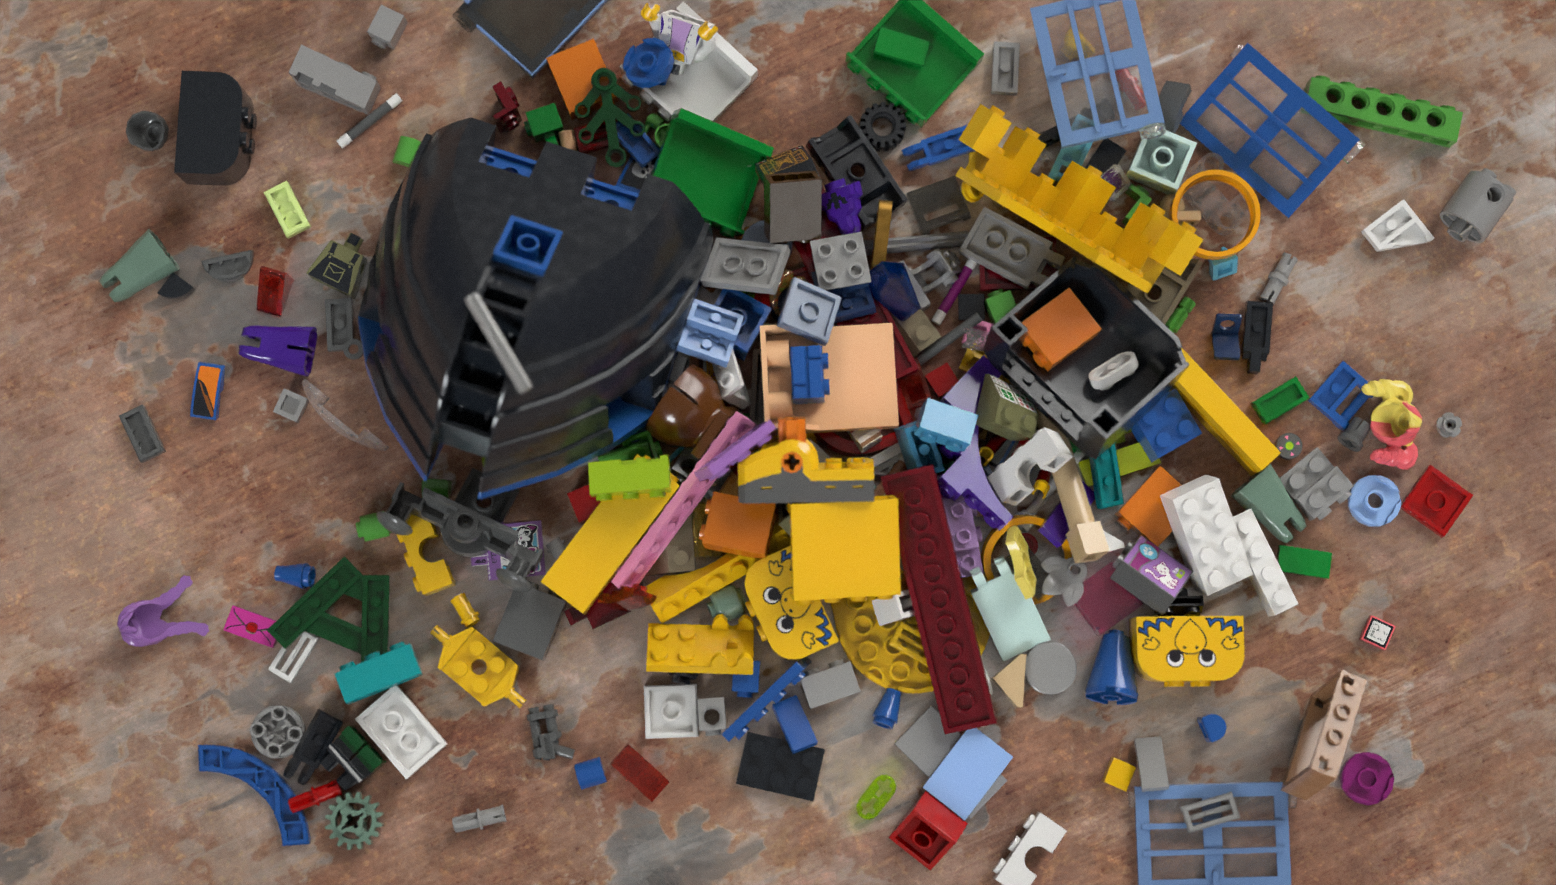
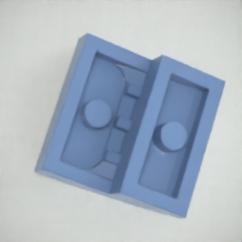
[676,298,744,368]

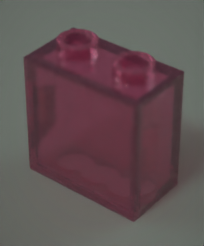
[1074,562,1143,636]

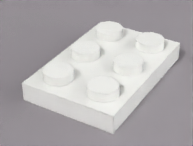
[355,685,448,779]

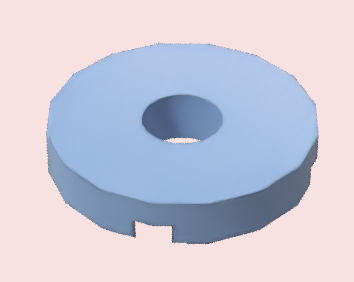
[1348,475,1401,527]

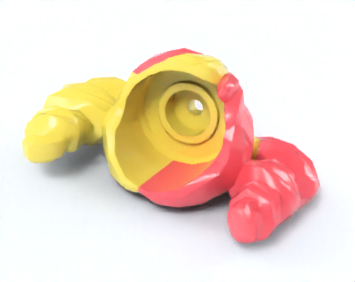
[1361,379,1422,470]

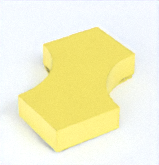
[1005,525,1037,599]

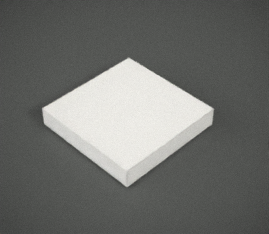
[644,684,699,739]

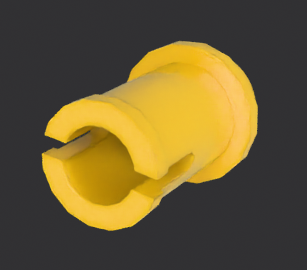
[450,593,480,628]

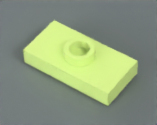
[264,181,311,239]

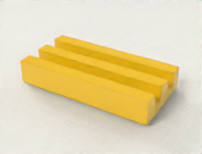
[888,621,928,667]

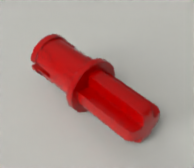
[288,779,342,813]

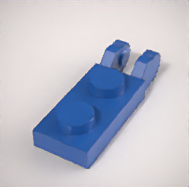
[902,125,975,171]

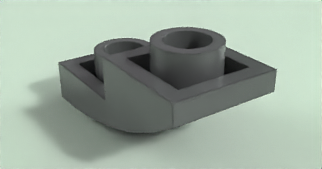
[1155,81,1192,134]

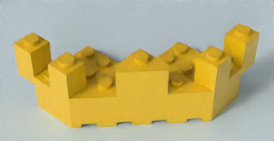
[955,104,1204,293]

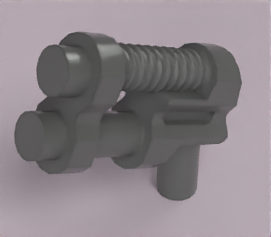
[526,704,575,761]

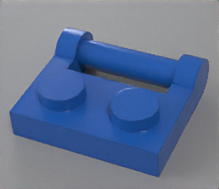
[1308,361,1373,431]

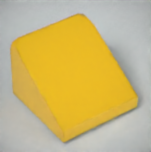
[1102,757,1136,792]

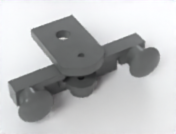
[377,468,543,592]

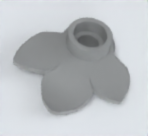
[1040,556,1087,607]

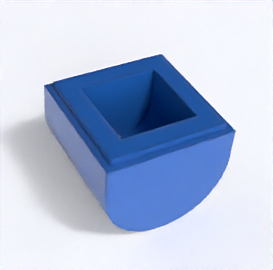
[1197,714,1226,742]
[574,757,608,790]

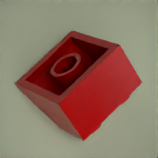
[888,791,968,871]

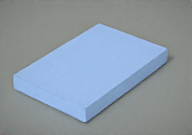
[923,728,1013,820]

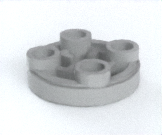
[1025,642,1077,695]
[250,705,306,759]

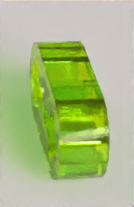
[856,774,896,820]

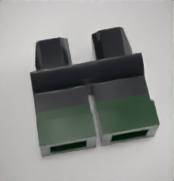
[319,725,386,790]

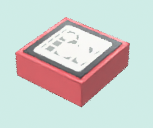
[1359,615,1396,650]

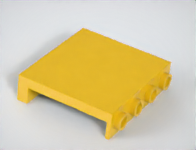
[787,495,901,605]

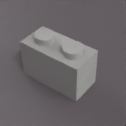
[800,659,861,709]

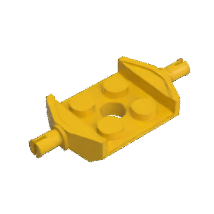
[430,625,527,709]

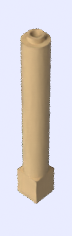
[1034,406,1110,564]

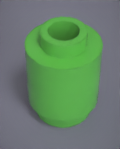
[355,511,392,542]

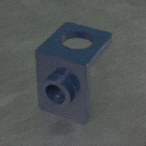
[1211,313,1242,360]

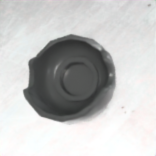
[125,111,169,151]

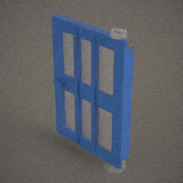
[1180,43,1365,218]

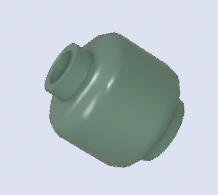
[706,584,747,621]

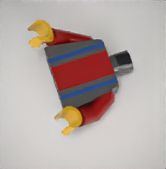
[979,425,1052,499]

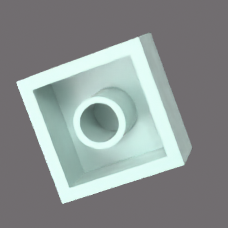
[1125,125,1197,195]

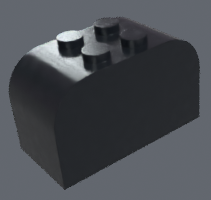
[174,70,257,186]

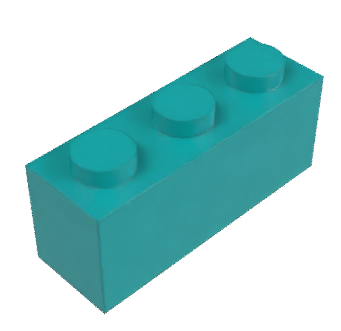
[334,641,423,705]

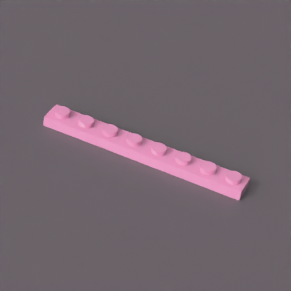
[611,411,757,594]

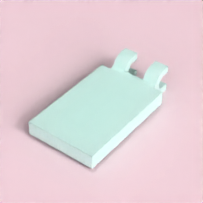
[970,555,1051,662]

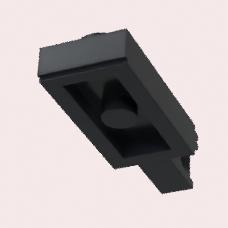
[1241,300,1273,375]

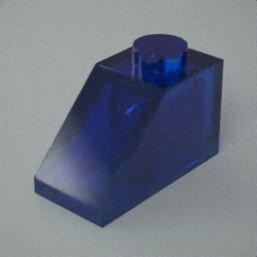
[869,261,921,321]

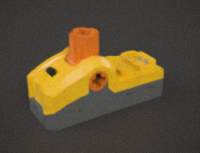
[738,417,874,503]

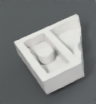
[1361,199,1434,252]

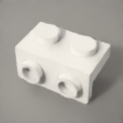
[712,349,750,410]

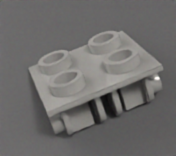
[810,232,871,290]

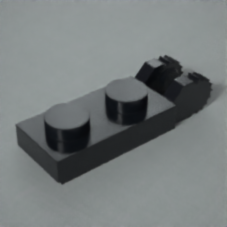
[283,709,343,785]

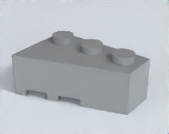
[289,45,381,115]

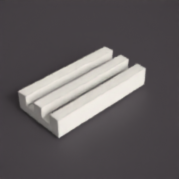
[268,631,320,683]

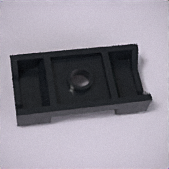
[806,115,908,231]

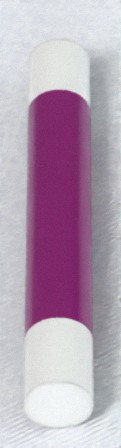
[931,258,977,326]

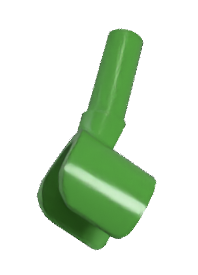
[645,114,664,133]

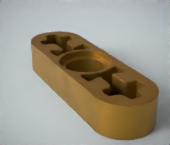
[870,200,892,276]

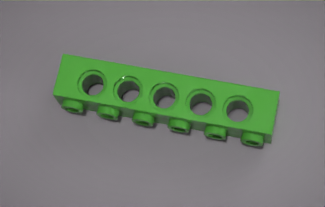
[1300,76,1463,148]

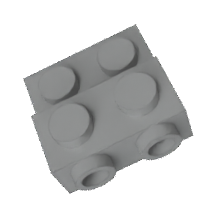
[1280,447,1354,521]

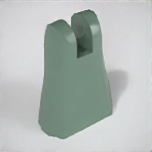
[99,229,180,302]
[1231,463,1307,543]

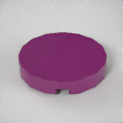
[1339,752,1394,805]

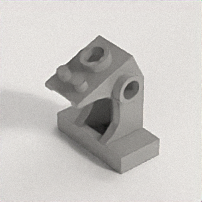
[893,248,962,311]

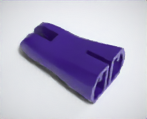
[238,325,318,377]

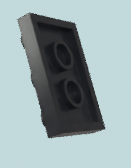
[736,732,825,801]

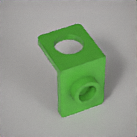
[622,431,663,459]

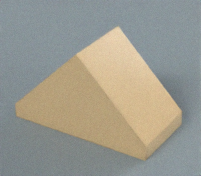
[991,654,1026,708]

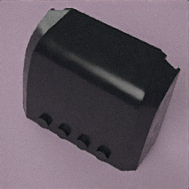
[983,256,1189,459]

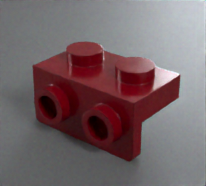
[492,81,522,133]

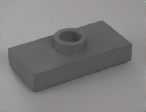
[119,404,166,463]

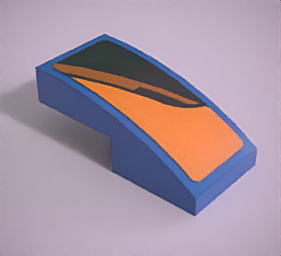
[190,362,225,420]

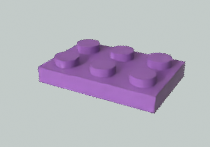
[694,420,776,481]

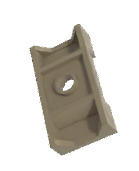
[1126,258,1203,325]

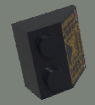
[754,145,819,187]

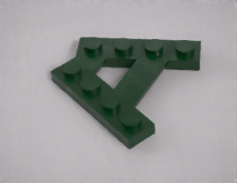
[267,556,390,663]

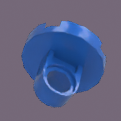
[623,38,674,88]

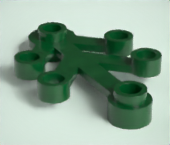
[575,68,645,168]

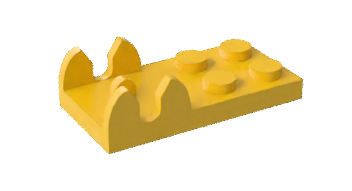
[646,614,754,675]

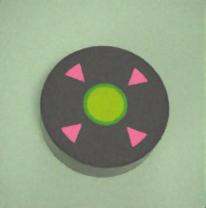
[1275,433,1302,460]

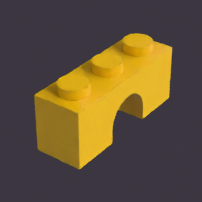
[396,515,456,596]

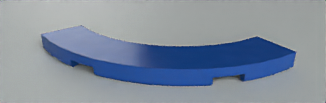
[198,745,311,846]

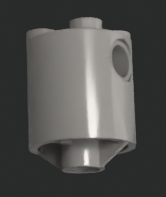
[1440,168,1516,243]

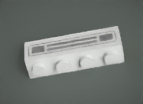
[1233,509,1298,617]

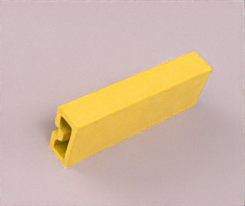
[1170,348,1281,476]
[540,454,680,615]

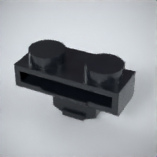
[1154,587,1204,616]

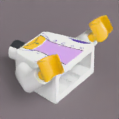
[641,3,718,75]

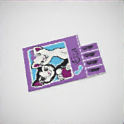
[471,520,546,581]

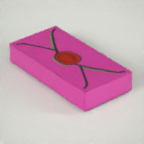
[223,605,277,648]

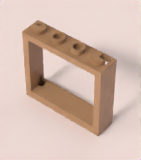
[1281,670,1367,801]

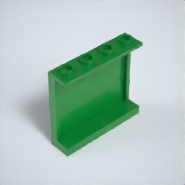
[845,0,984,127]
[651,108,774,238]

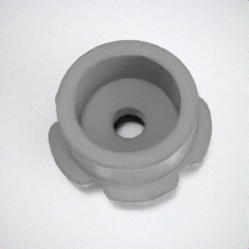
[1436,412,1462,438]

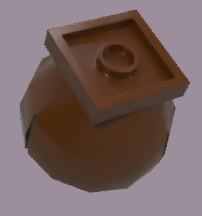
[645,364,741,459]

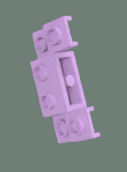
[936,474,984,578]

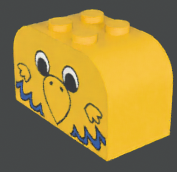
[745,546,839,661]
[1128,616,1245,687]

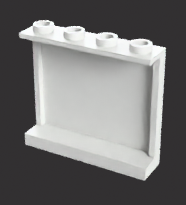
[619,1,758,122]

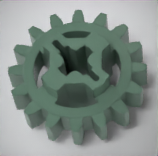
[325,792,384,850]

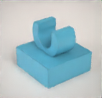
[1208,246,1238,281]

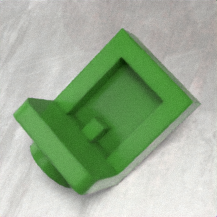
[1122,184,1152,225]

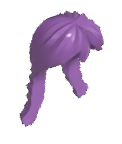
[117,575,209,647]

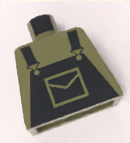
[306,233,367,300]

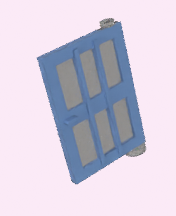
[1030,0,1166,149]
[1128,781,1297,885]

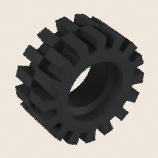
[859,102,906,152]

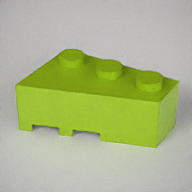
[588,455,671,501]

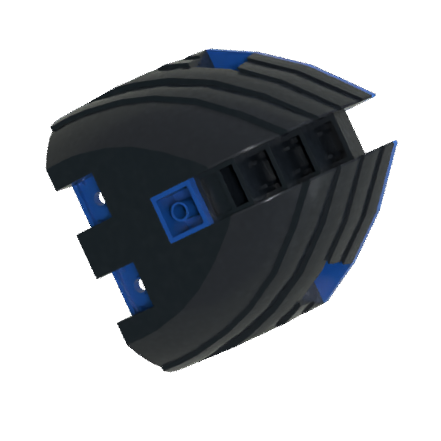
[358,118,713,499]

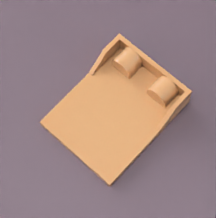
[760,323,899,436]

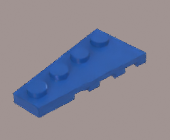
[722,657,812,741]

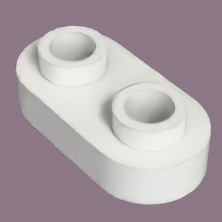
[1088,352,1139,390]

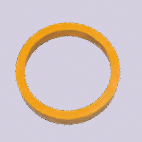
[1169,170,1261,260]
[981,514,1072,604]

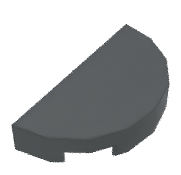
[201,250,254,282]

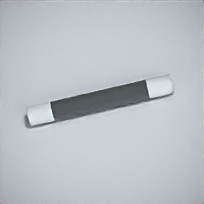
[336,93,402,149]

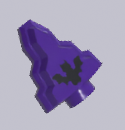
[821,178,863,235]

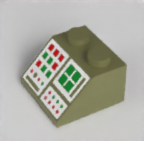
[976,374,1039,441]

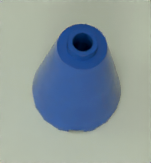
[1085,630,1138,705]

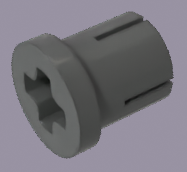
[1337,417,1371,452]

